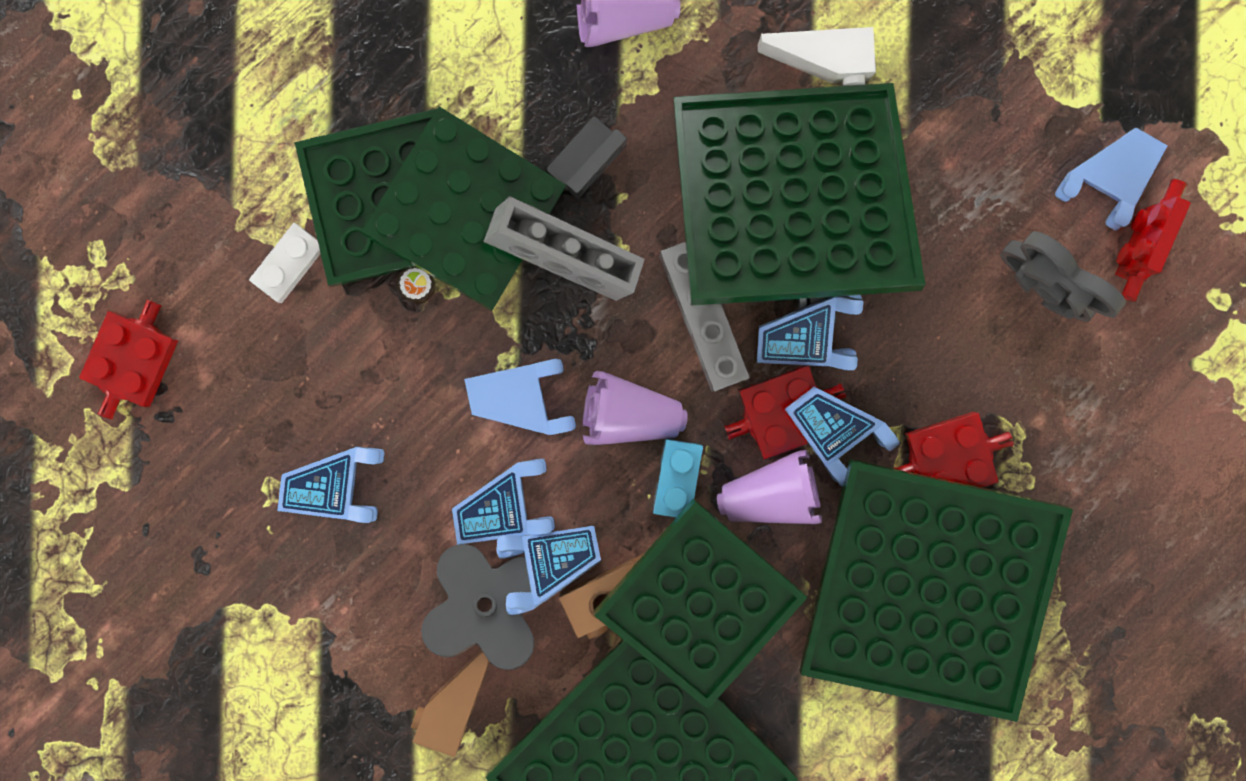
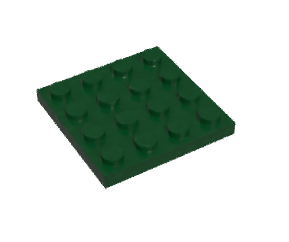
[361,106,566,311]
[294,108,437,287]
[594,499,808,709]

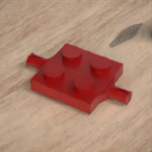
[1115,179,1191,302]
[79,299,179,419]
[724,365,846,459]
[894,411,1014,488]

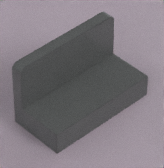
[547,117,627,200]

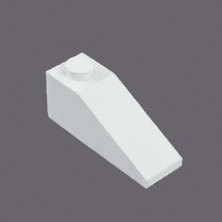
[757,27,876,86]

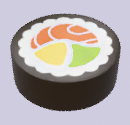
[397,266,436,303]

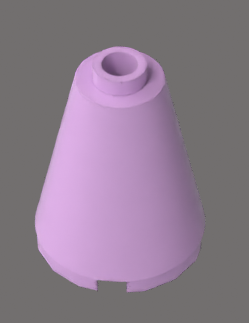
[577,0,680,47]
[583,370,687,445]
[717,449,822,524]

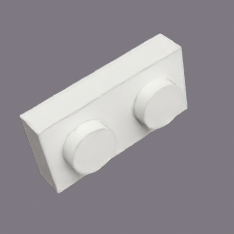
[249,223,321,304]

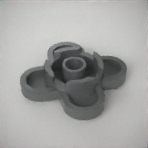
[1000,231,1126,322]
[421,544,534,670]

